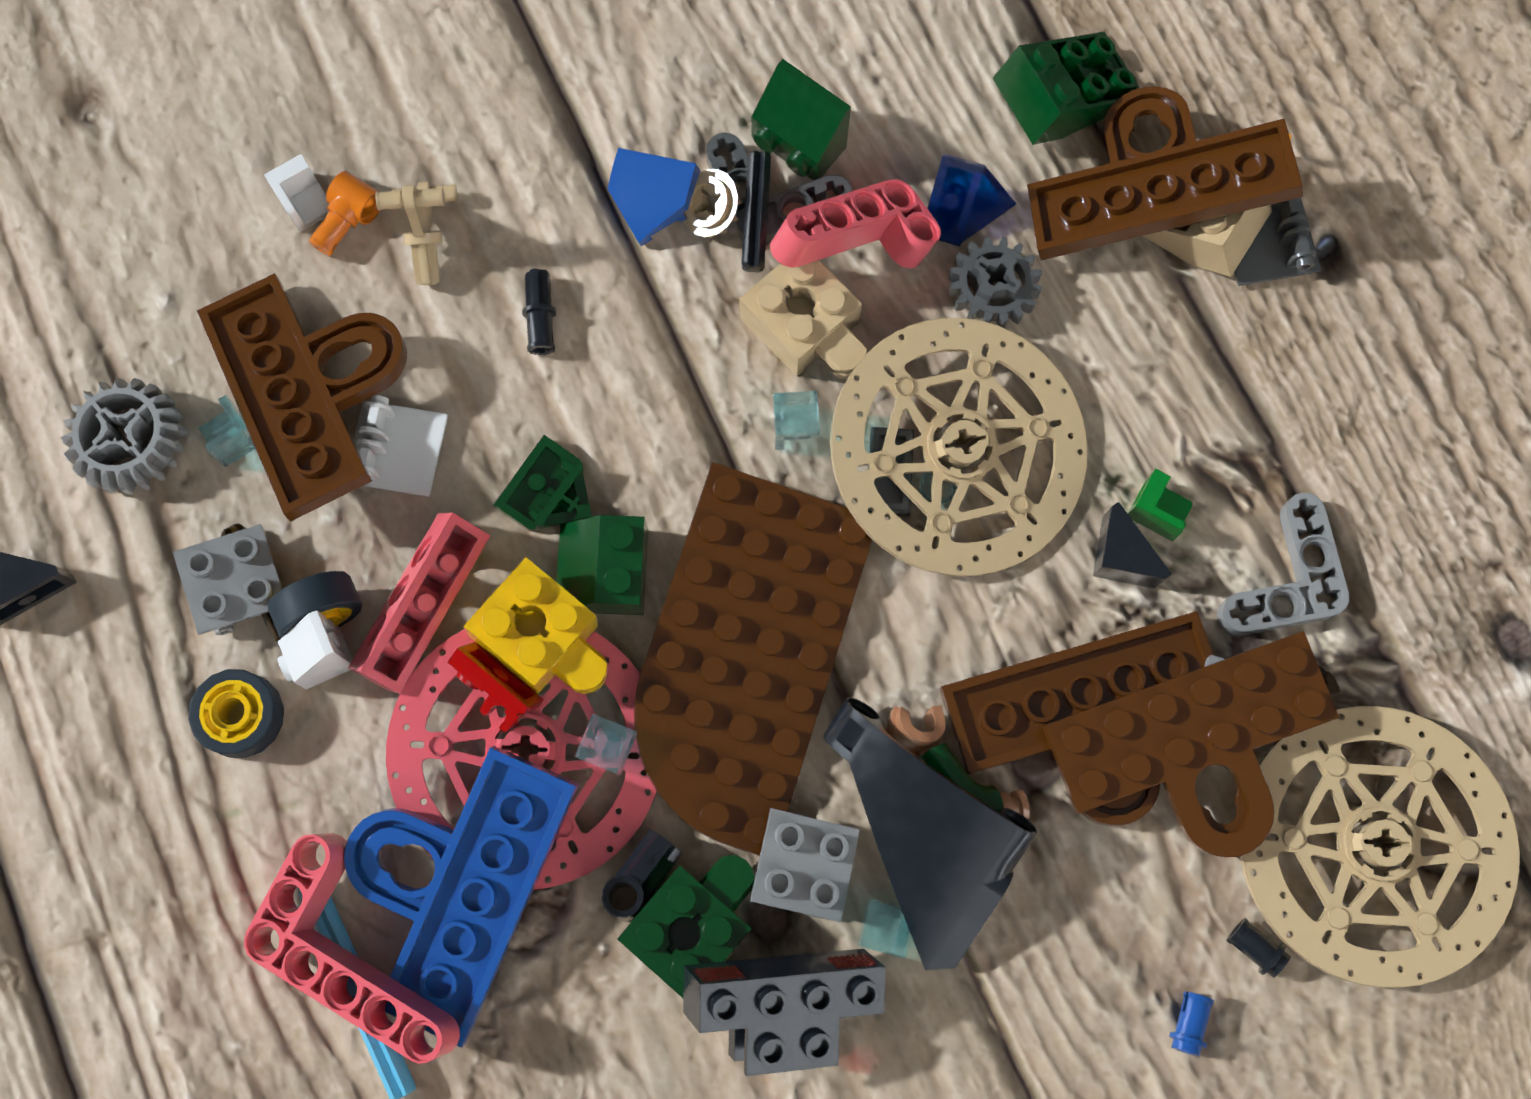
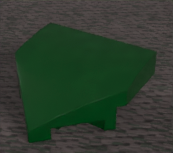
[493,435,592,531]

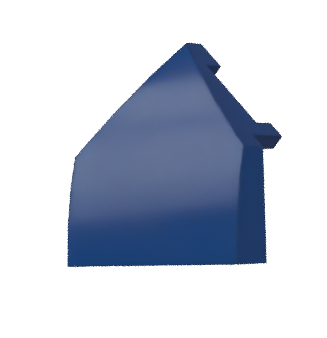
[607,148,700,246]

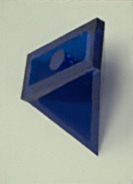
[927,153,1017,247]

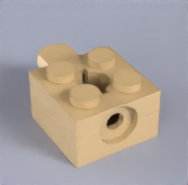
[739,260,867,379]

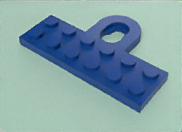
[344,746,579,1048]

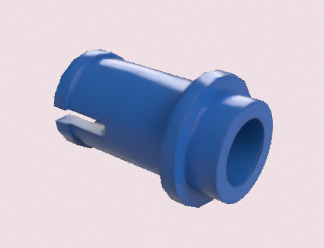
[1169,991,1214,1057]

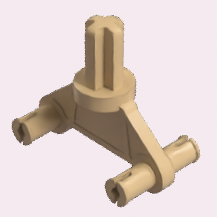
[375,181,458,285]

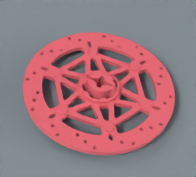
[386,629,656,890]

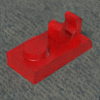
[447,642,544,732]

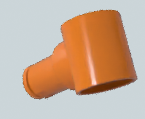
[308,171,380,257]

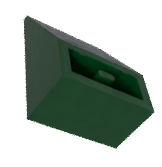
[993,32,1139,145]

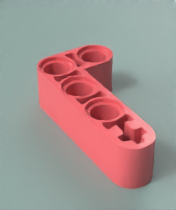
[770,179,941,269]

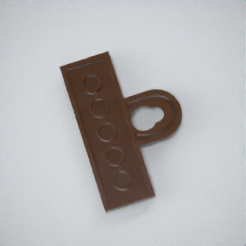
[1027,86,1303,261]
[197,273,407,522]
[940,611,1213,826]
[1042,631,1340,857]

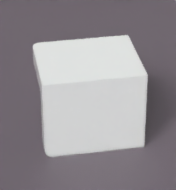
[264,154,329,232]

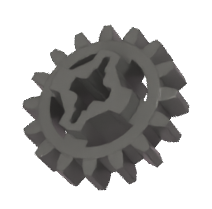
[948,236,1042,328]

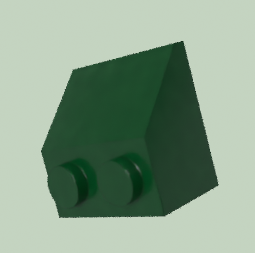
[751,59,851,181]
[556,515,648,616]

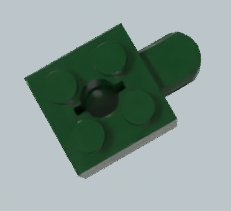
[617,855,755,998]

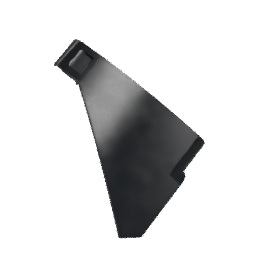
[823,697,1038,970]

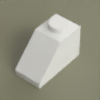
[278,610,353,690]

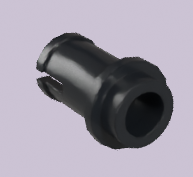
[1226,918,1291,978]

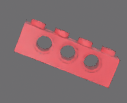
[348,512,490,694]

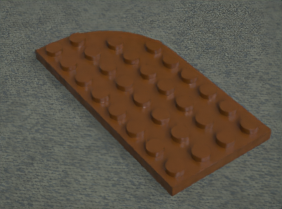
[634,462,872,856]

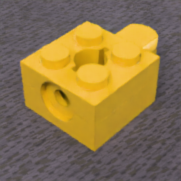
[464,557,608,694]

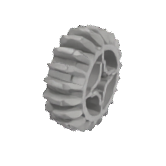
[60,377,187,495]

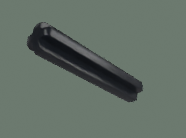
[741,151,771,273]

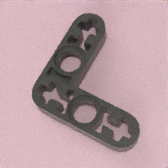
[706,132,852,245]

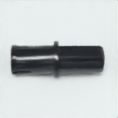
[522,268,556,355]

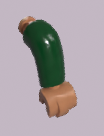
[886,705,1030,820]

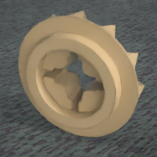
[683,169,743,238]

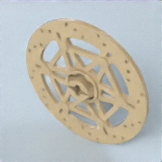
[830,318,1088,577]
[1240,706,1520,988]

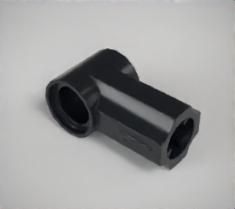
[602,829,682,922]

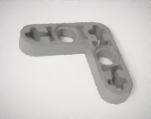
[1217,493,1349,636]

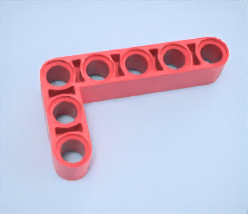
[244,833,460,1064]

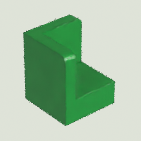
[1128,468,1193,542]

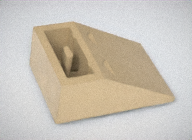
[1143,151,1272,277]

